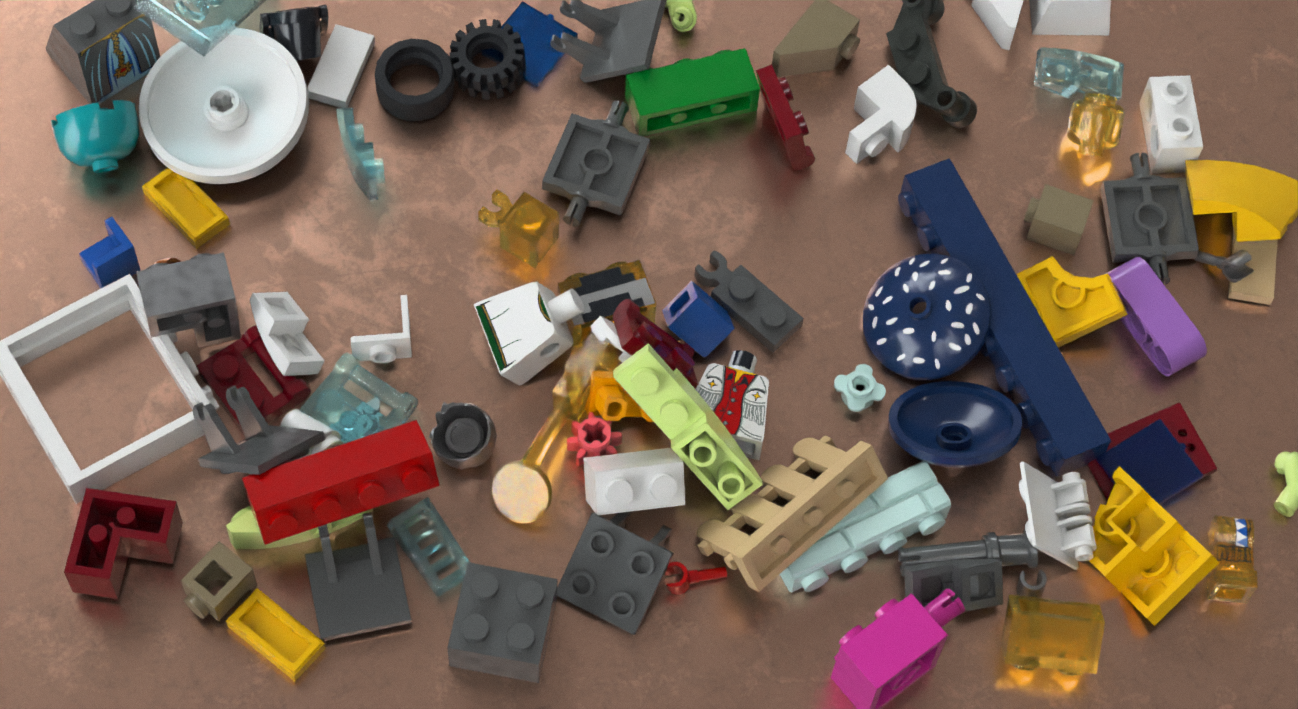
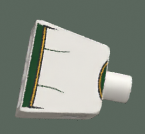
[474,282,585,386]

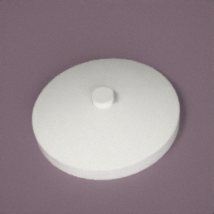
[139,28,309,184]

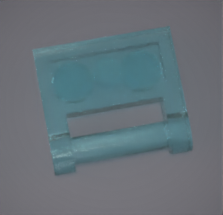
[300,352,419,444]

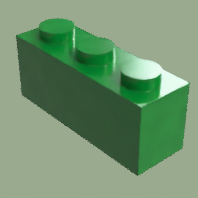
[625,48,760,137]

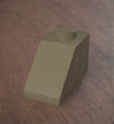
[772,0,860,77]

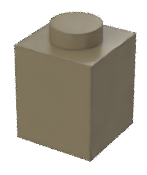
[1024,184,1094,255]

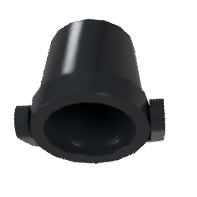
[259,4,329,61]

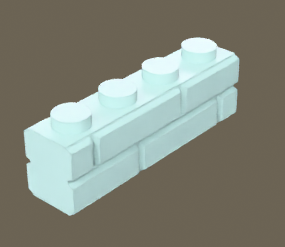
[780,461,951,593]

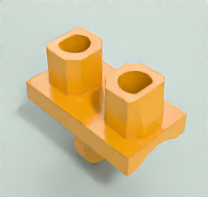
[585,371,654,422]

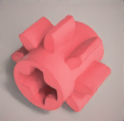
[567,412,622,467]

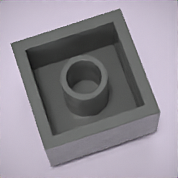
[447,562,558,683]

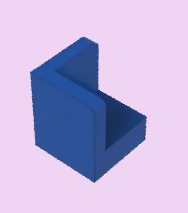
[79,216,140,288]
[662,281,735,357]

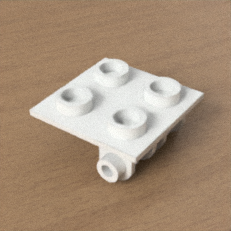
[1019,462,1097,570]

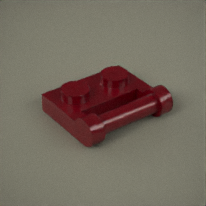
[756,64,815,170]
[613,299,699,388]
[196,325,311,436]

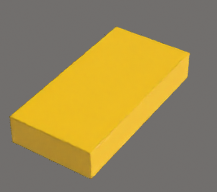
[142,168,230,249]
[226,588,326,682]

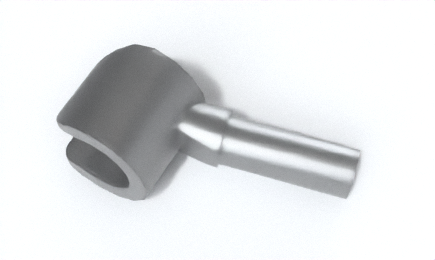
[1194,250,1254,283]
[1016,570,1047,636]

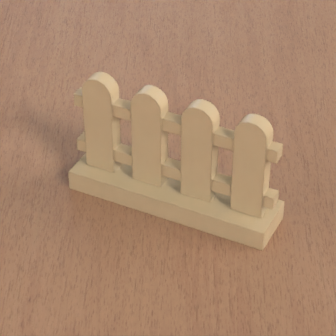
[697,436,888,592]

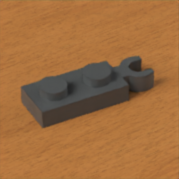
[694,251,804,353]

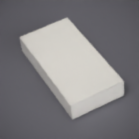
[307,24,375,109]

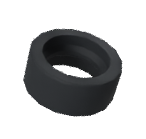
[375,38,455,121]

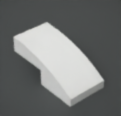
[250,292,325,376]

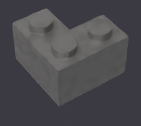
[136,252,241,348]

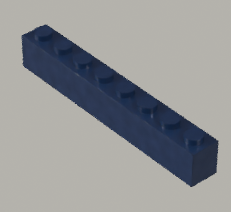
[898,158,1111,477]

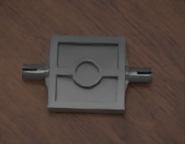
[542,100,650,227]
[1100,152,1199,285]

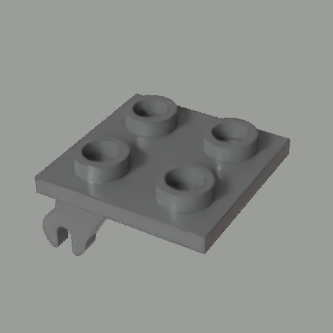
[550,0,667,83]
[193,386,325,475]
[557,511,674,635]
[305,512,412,641]

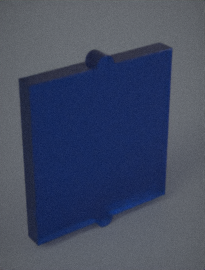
[481,1,578,87]
[1096,419,1203,505]

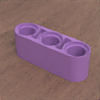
[1103,257,1207,376]

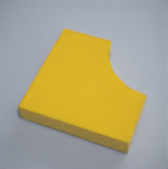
[1016,256,1128,348]

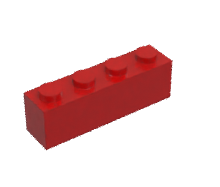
[242,420,440,545]

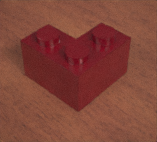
[64,488,183,599]

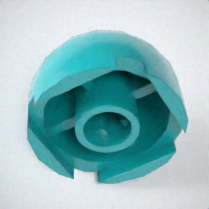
[51,100,140,173]

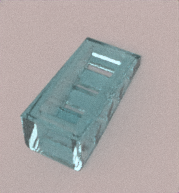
[387,497,471,597]

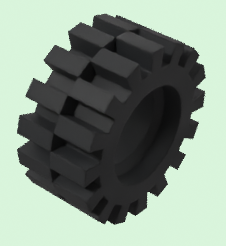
[449,19,526,100]

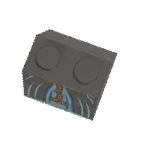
[46,0,160,104]

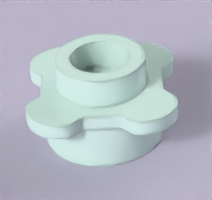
[834,364,886,412]

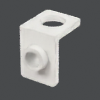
[350,295,412,364]

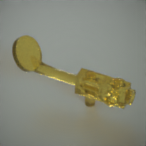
[491,331,620,523]

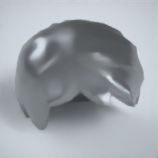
[429,402,497,470]

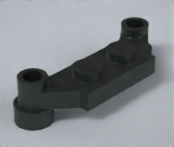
[886,0,977,128]

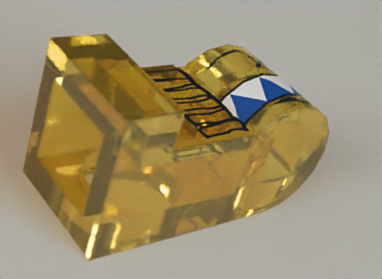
[1207,515,1258,604]

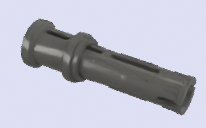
[898,529,1038,576]

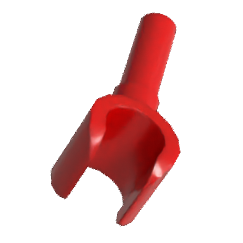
[664,562,727,595]

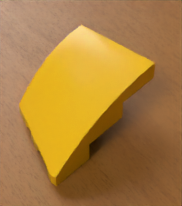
[1185,160,1298,242]
[1088,466,1219,626]

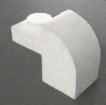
[845,65,916,164]

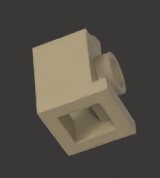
[181,541,257,621]

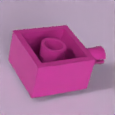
[831,588,965,709]

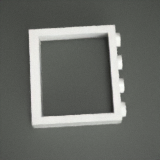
[0,274,220,504]

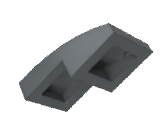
[904,559,1004,612]

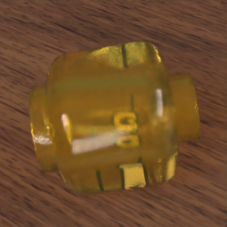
[1067,93,1125,156]

